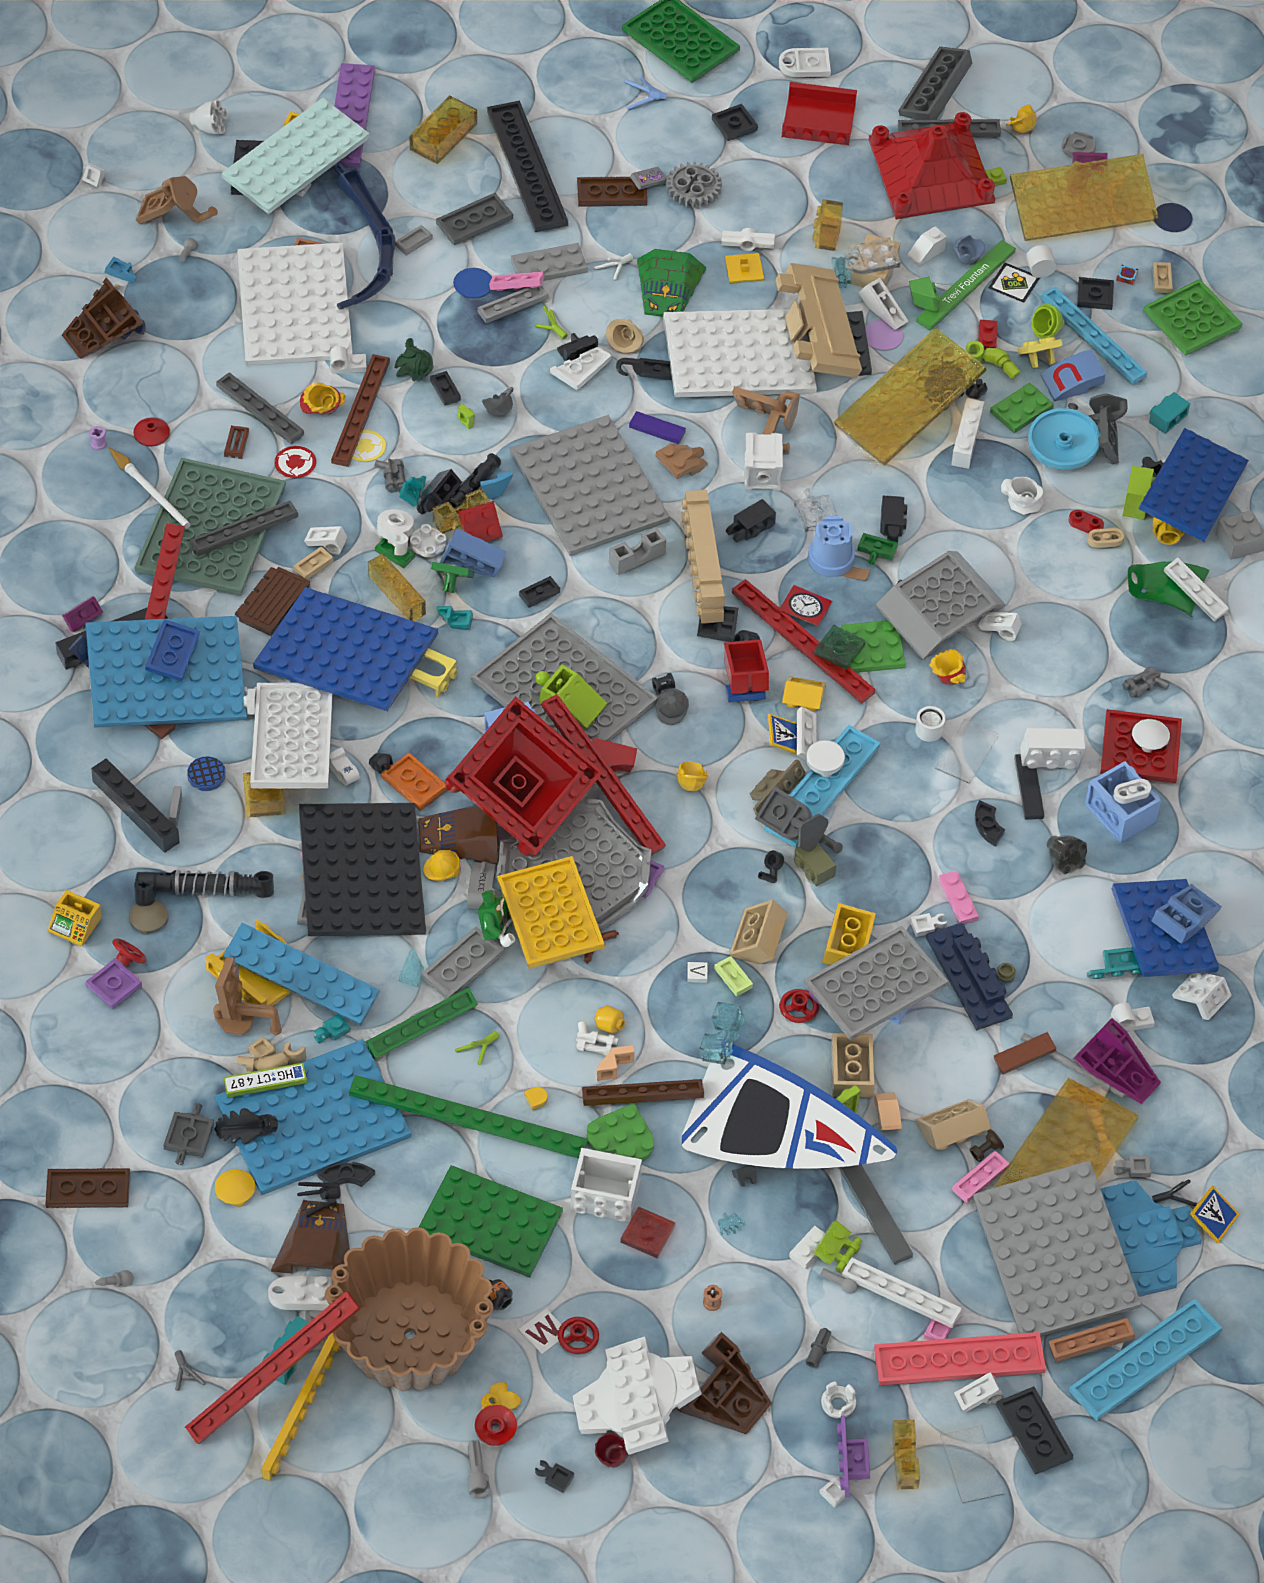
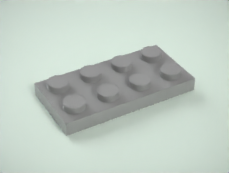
[511,243,588,281]
[421,926,505,999]

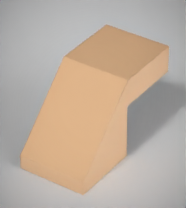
[596,1045,634,1081]
[874,1092,902,1130]

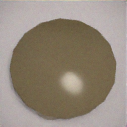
[129,900,168,935]

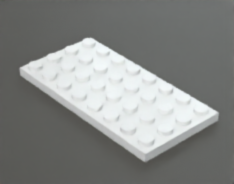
[250,683,333,789]

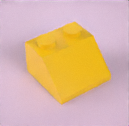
[782,676,826,712]

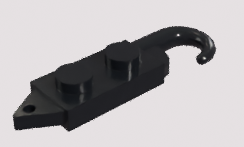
[616,358,672,380]

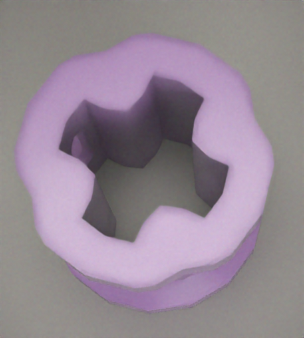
[89,426,107,450]

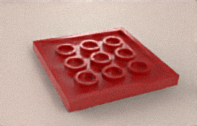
[1100,709,1182,783]

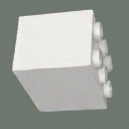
[570,1148,642,1222]

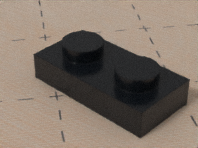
[430,371,461,406]
[519,576,560,608]

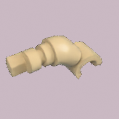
[237,1042,306,1072]

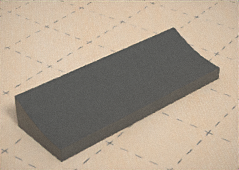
[898,46,972,120]

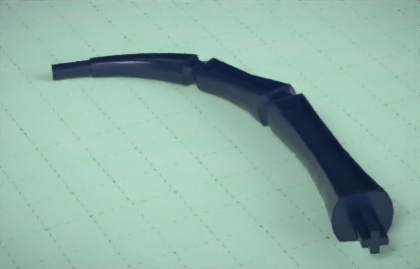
[334,163,396,310]

